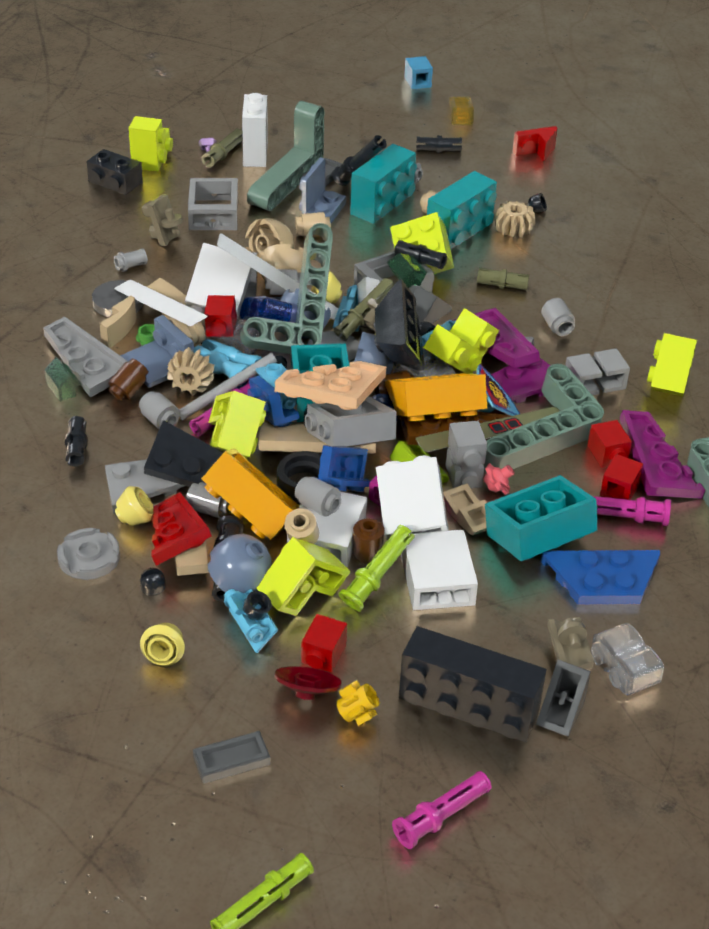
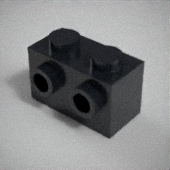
[86,149,143,195]

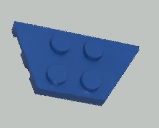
[541,550,661,605]

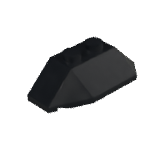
[373,279,424,371]

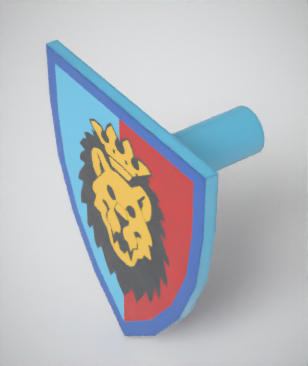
[476,364,520,416]

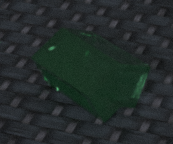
[387,253,427,288]
[44,357,81,402]

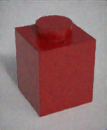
[204,295,237,337]
[587,420,632,468]
[599,454,643,500]
[301,614,347,673]

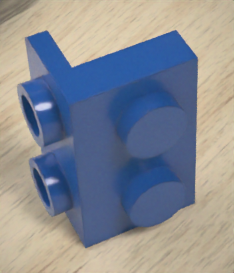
[247,376,300,427]
[318,445,372,492]

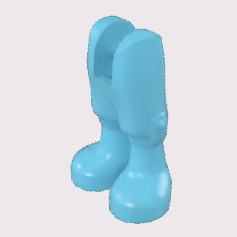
[194,339,263,389]

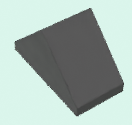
[413,286,452,324]
[536,659,591,736]

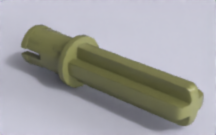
[201,128,243,168]
[334,278,394,341]

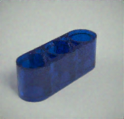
[240,296,292,322]

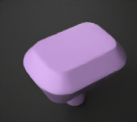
[199,138,217,153]

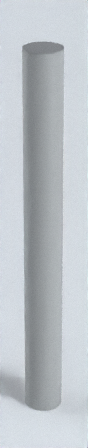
[179,352,277,421]

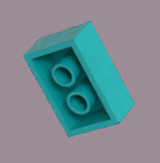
[350,144,417,224]
[427,171,497,250]
[291,343,349,422]
[485,475,598,561]

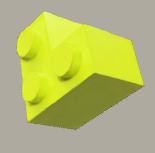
[129,116,173,172]
[390,212,454,274]
[423,308,499,374]
[647,333,697,397]
[208,391,266,458]
[256,537,351,616]

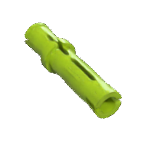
[210,853,314,929]

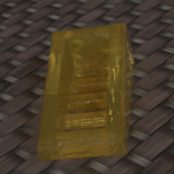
[449,96,474,125]

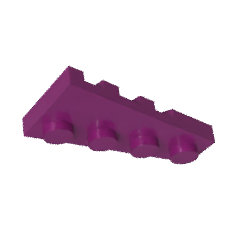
[452,308,540,368]
[491,358,550,410]
[619,410,706,499]

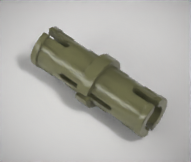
[477,267,529,291]

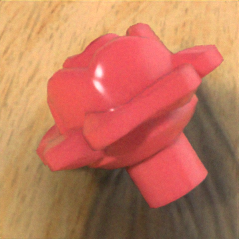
[483,463,515,495]

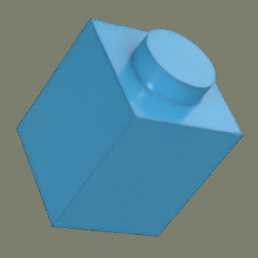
[404,56,433,89]

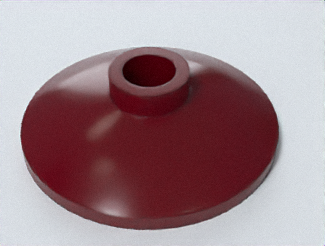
[274,666,342,700]

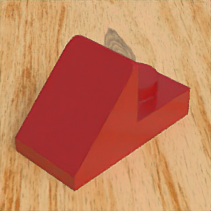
[512,126,558,161]

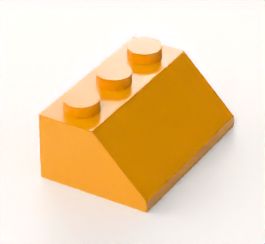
[385,373,487,421]
[201,449,300,540]

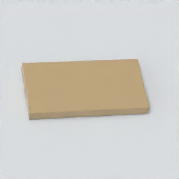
[259,421,376,454]

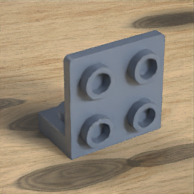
[299,157,346,223]
[120,315,194,387]

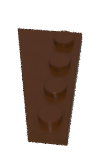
[398,411,510,445]

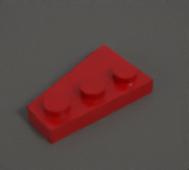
[151,492,212,566]

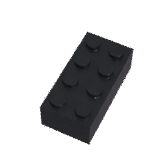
[399,626,547,743]

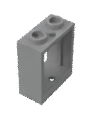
[188,178,238,230]
[354,251,434,294]
[305,396,396,447]

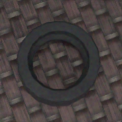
[276,451,329,505]

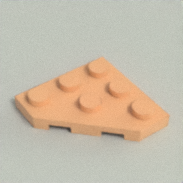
[275,361,387,410]

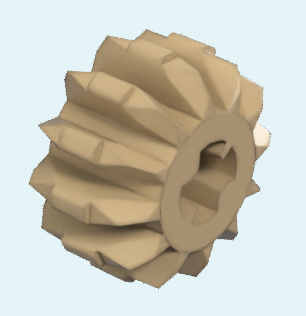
[494,201,536,238]
[167,347,214,396]

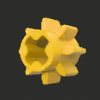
[337,680,380,726]

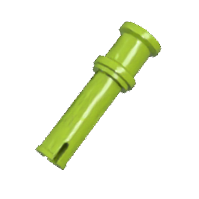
[338,525,415,612]

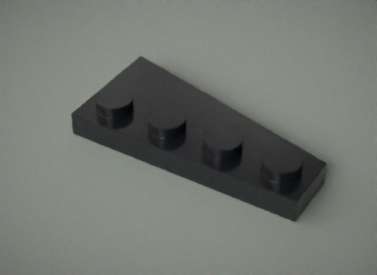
[144,420,266,487]

